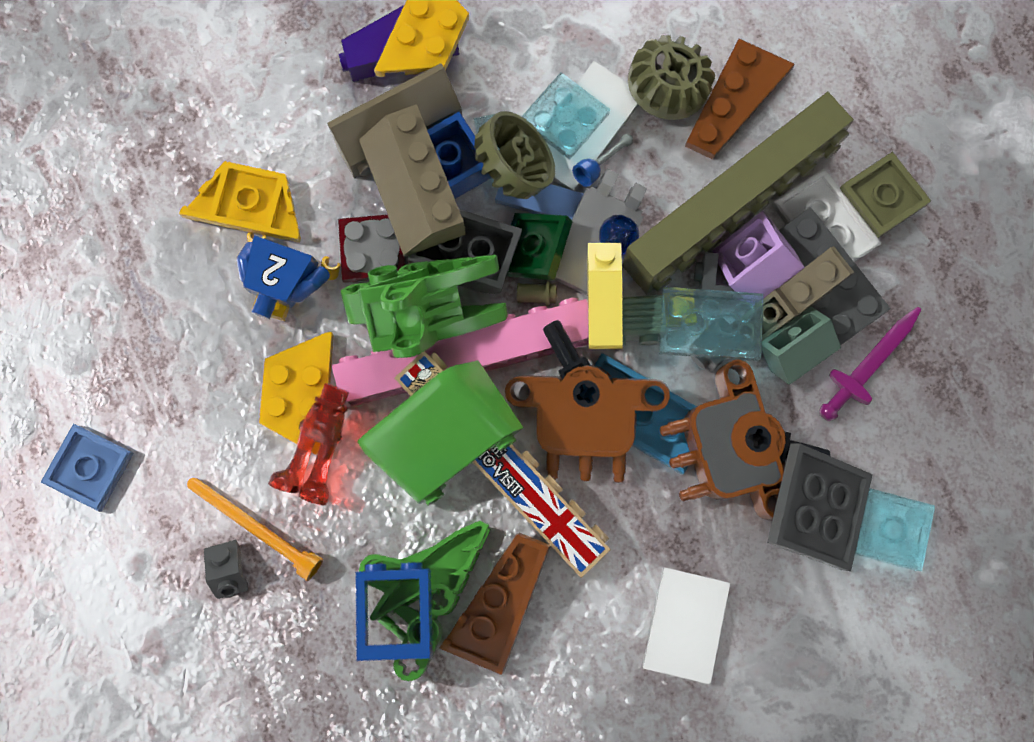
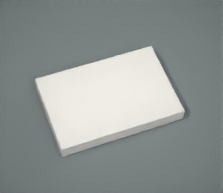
[772,169,882,262]
[642,567,730,685]

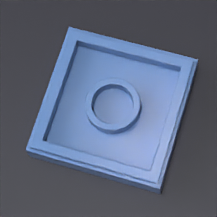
[41,423,134,512]

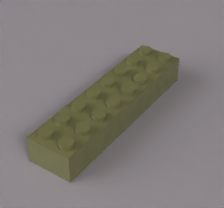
[622,91,854,295]

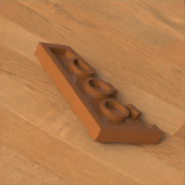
[685,38,795,159]

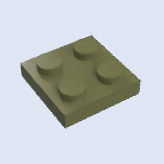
[840,151,931,238]

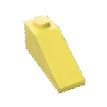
[587,243,623,349]

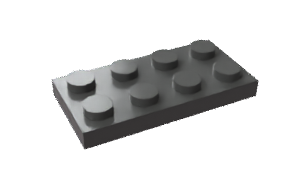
[779,207,891,346]

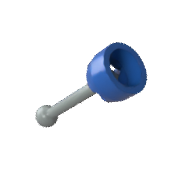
[572,134,633,187]

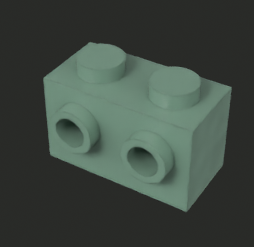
[759,307,841,385]

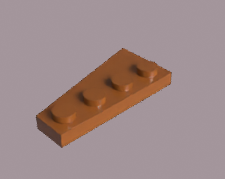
[439,533,551,675]

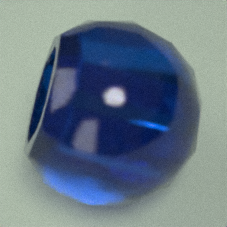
[599,215,640,255]

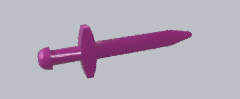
[819,307,921,421]

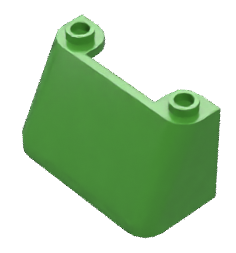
[357,360,524,506]

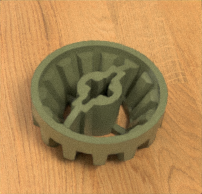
[628,34,715,120]
[474,111,555,199]

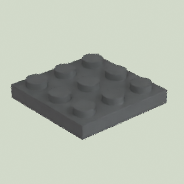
[767,443,873,571]

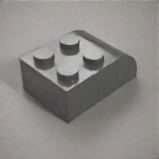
[408,209,522,294]

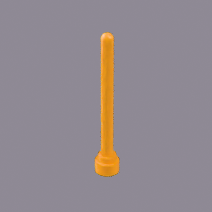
[187,478,323,581]

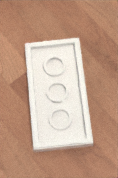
[540,61,639,191]

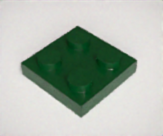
[507,213,573,281]

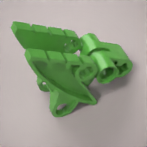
[341,255,508,358]
[359,520,491,681]

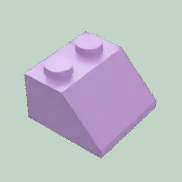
[712,210,805,307]

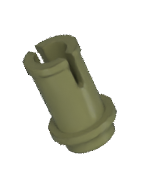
[517,281,557,307]

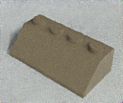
[327,63,463,178]
[359,104,465,257]

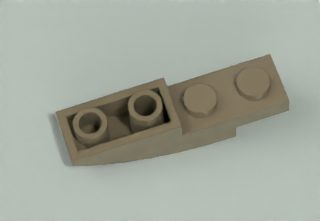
[730,246,855,354]

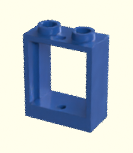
[356,563,433,661]

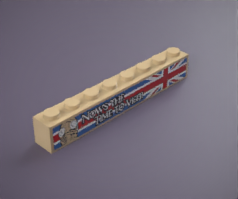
[394,351,611,578]

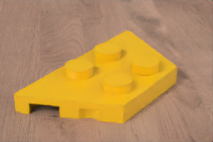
[374,0,469,77]
[179,161,301,243]
[259,332,334,458]

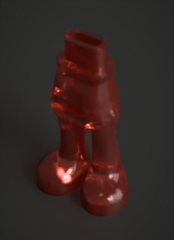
[268,383,349,505]

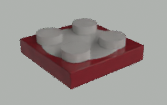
[338,214,406,283]

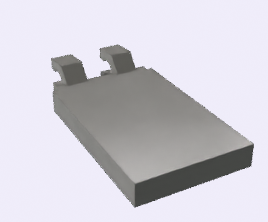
[555,169,647,296]

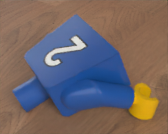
[236,232,341,320]

